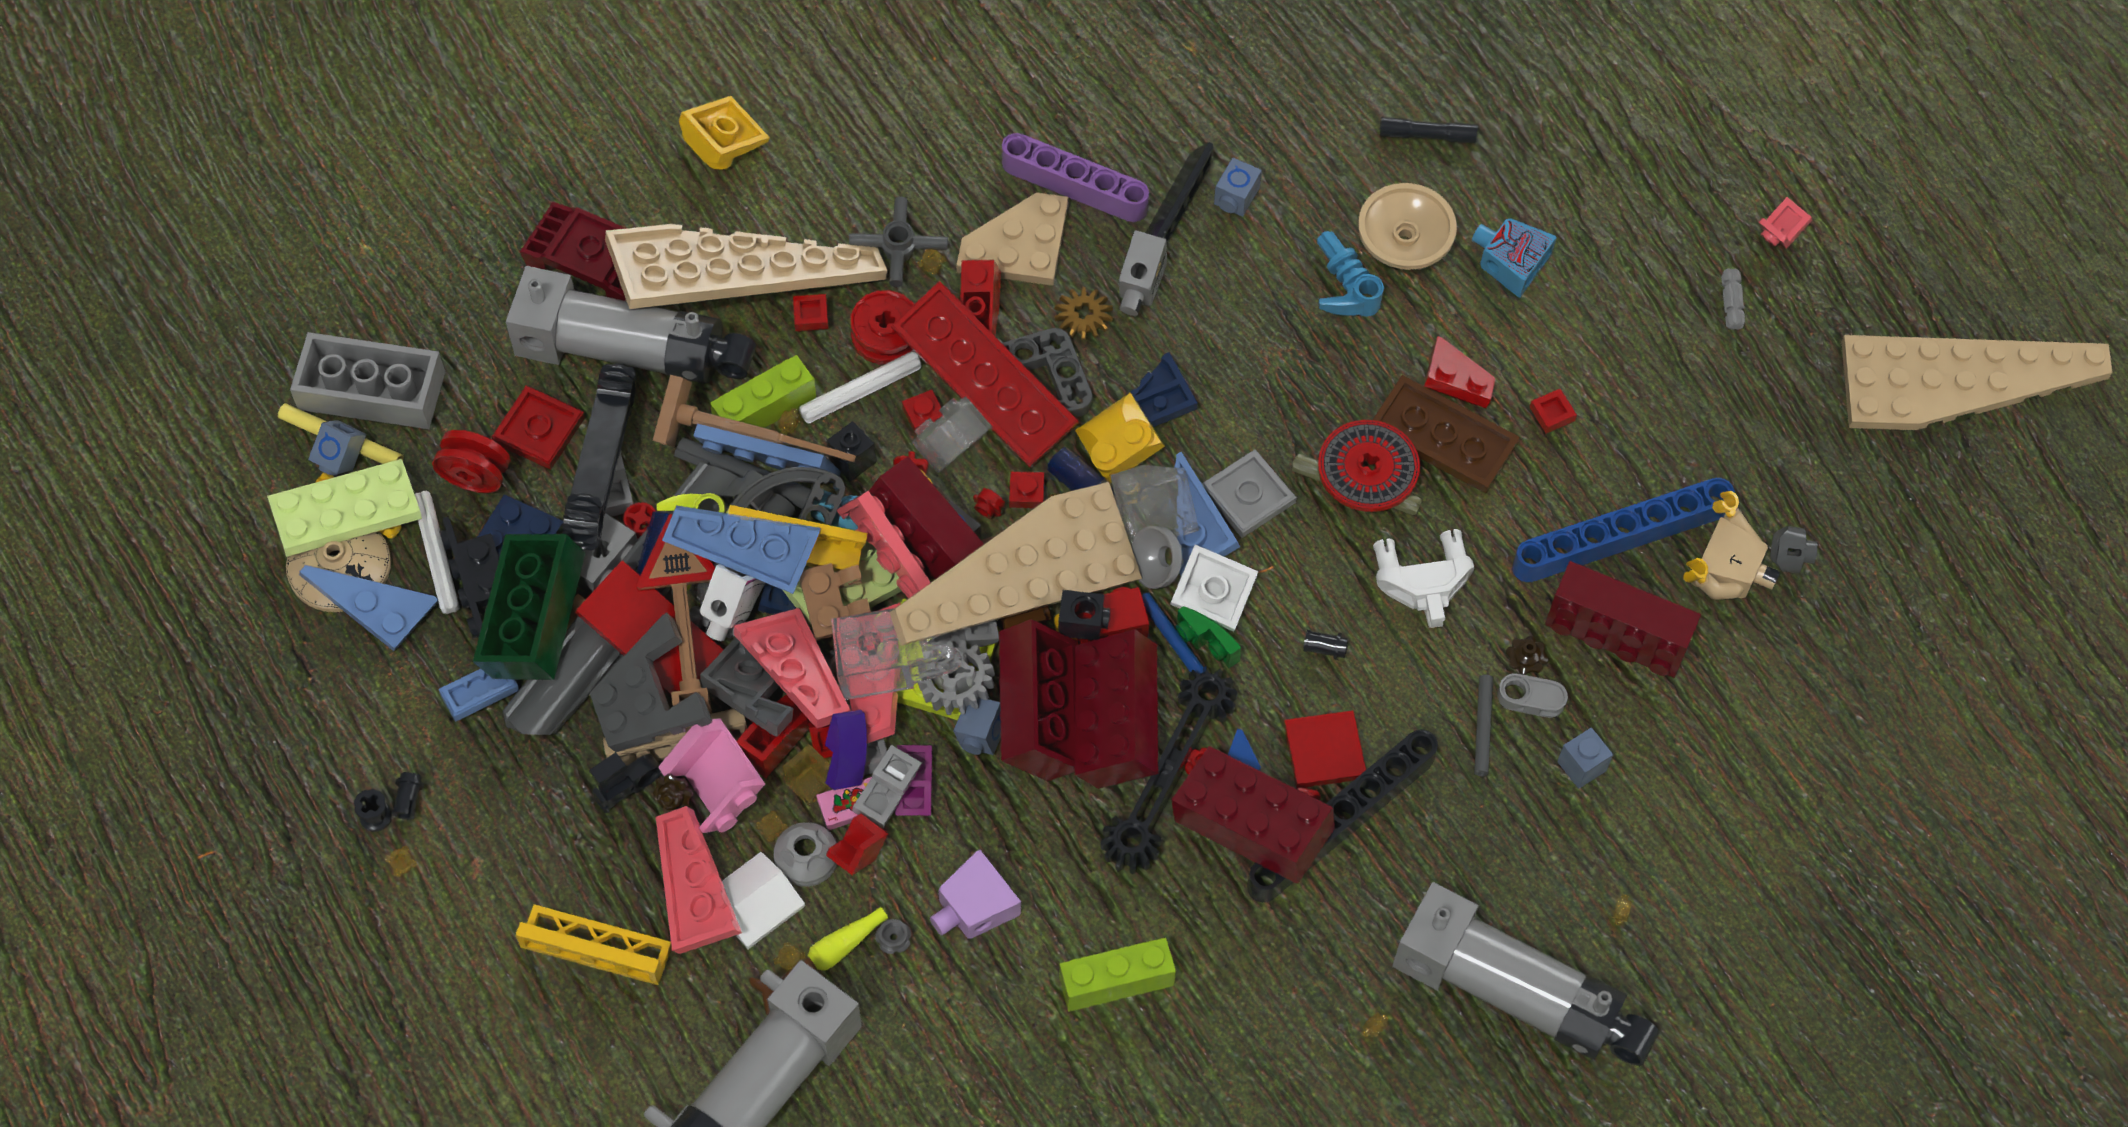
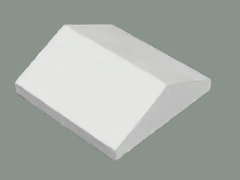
[1170,545,1258,632]
[722,852,805,949]

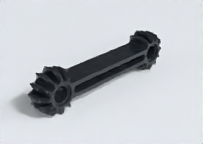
[562,363,637,551]
[1100,666,1238,875]

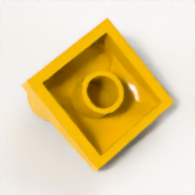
[679,96,770,170]
[1075,393,1165,484]

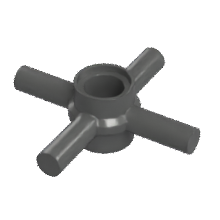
[849,197,948,287]

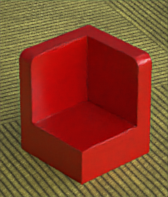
[826,813,888,876]

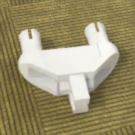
[1373,529,1474,628]

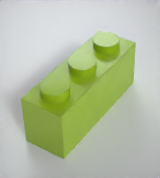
[710,355,816,428]
[1059,938,1176,1012]

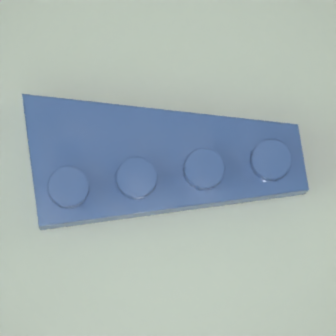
[694,424,841,483]
[662,505,821,594]

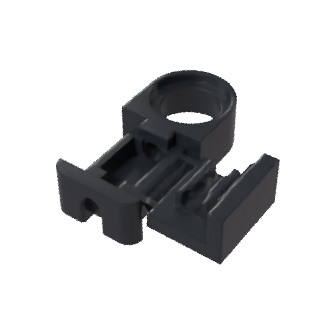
[589,752,662,814]

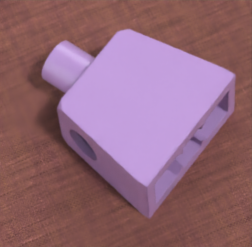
[930,850,1021,938]

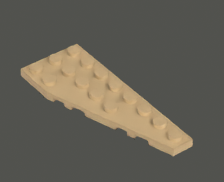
[605,224,887,309]
[1841,335,2112,430]
[889,482,1142,646]

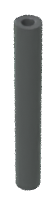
[1474,675,1493,776]

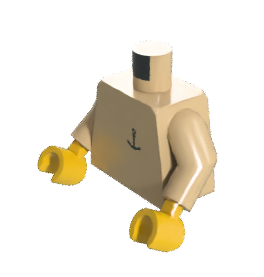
[1683,491,1780,600]

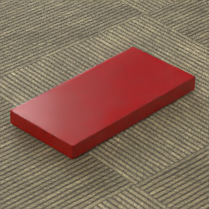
[574,560,723,698]

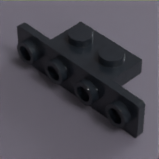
[439,516,499,639]

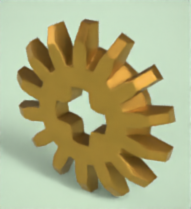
[1054,287,1113,340]

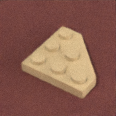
[957,193,1068,286]

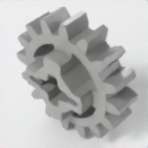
[917,640,995,715]

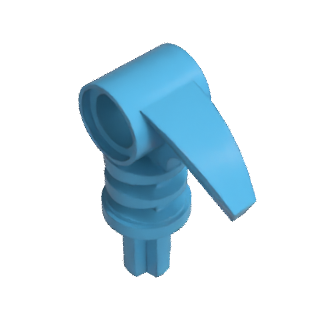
[1317,231,1384,317]

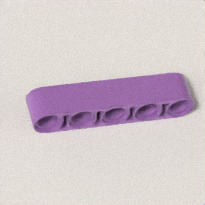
[1002,133,1149,222]

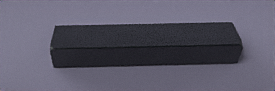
[1146,142,1214,244]

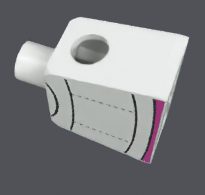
[700,564,765,641]

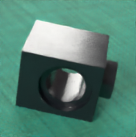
[827,421,876,482]
[1058,590,1110,640]

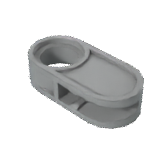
[1497,674,1568,718]

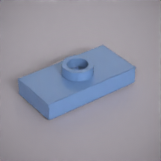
[438,669,519,722]

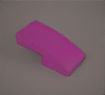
[895,745,932,816]

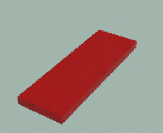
[891,281,1079,469]

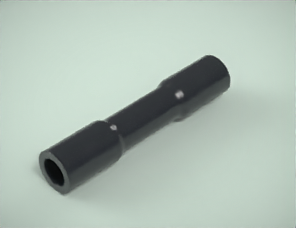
[1380,117,1478,144]

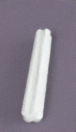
[799,352,921,423]
[414,491,460,614]

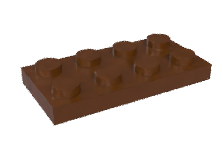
[1373,375,1520,493]

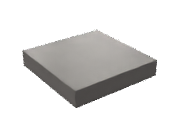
[1202,449,1297,538]

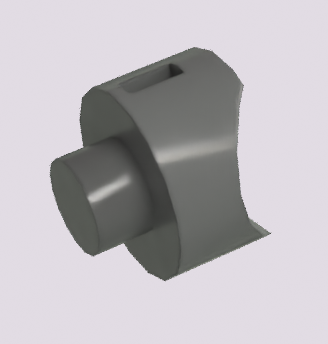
[1770,526,1817,574]

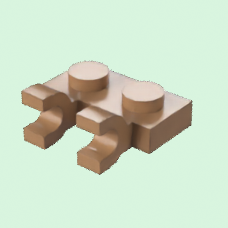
[799,563,871,641]

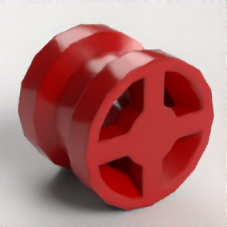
[623,502,657,540]

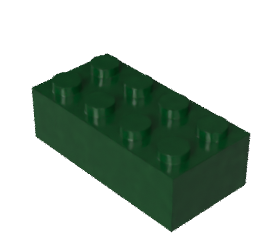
[473,534,586,680]

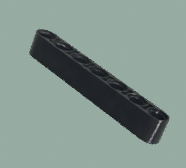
[1247,729,1438,903]

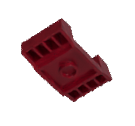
[520,201,627,301]

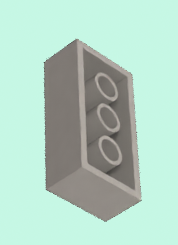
[290,332,445,429]

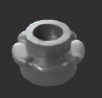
[875,919,911,954]

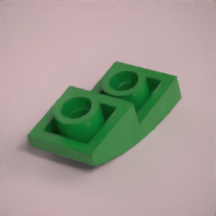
[1176,606,1241,668]

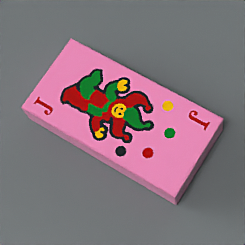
[816,777,872,831]

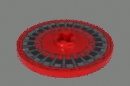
[1318,420,1420,512]

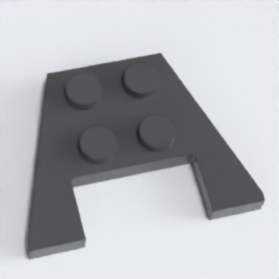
[590,613,713,752]
[700,638,842,737]

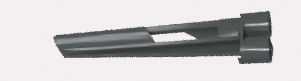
[502,462,796,735]

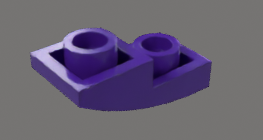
[825,710,867,790]

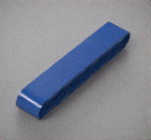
[1512,478,1735,582]

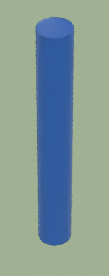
[1142,593,1204,675]

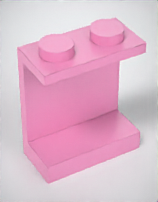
[658,718,765,833]

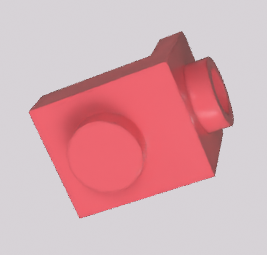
[1759,197,1813,249]

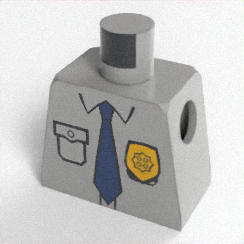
[1119,230,1167,316]

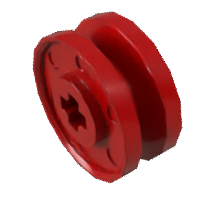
[851,290,914,365]
[432,430,511,493]

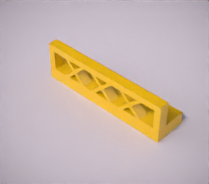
[726,505,868,572]
[516,904,672,985]

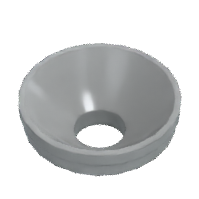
[1131,526,1184,589]
[773,822,837,887]

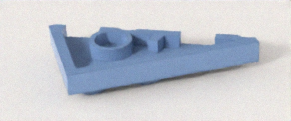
[1174,452,1240,575]
[299,565,438,651]

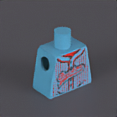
[1472,218,1557,297]

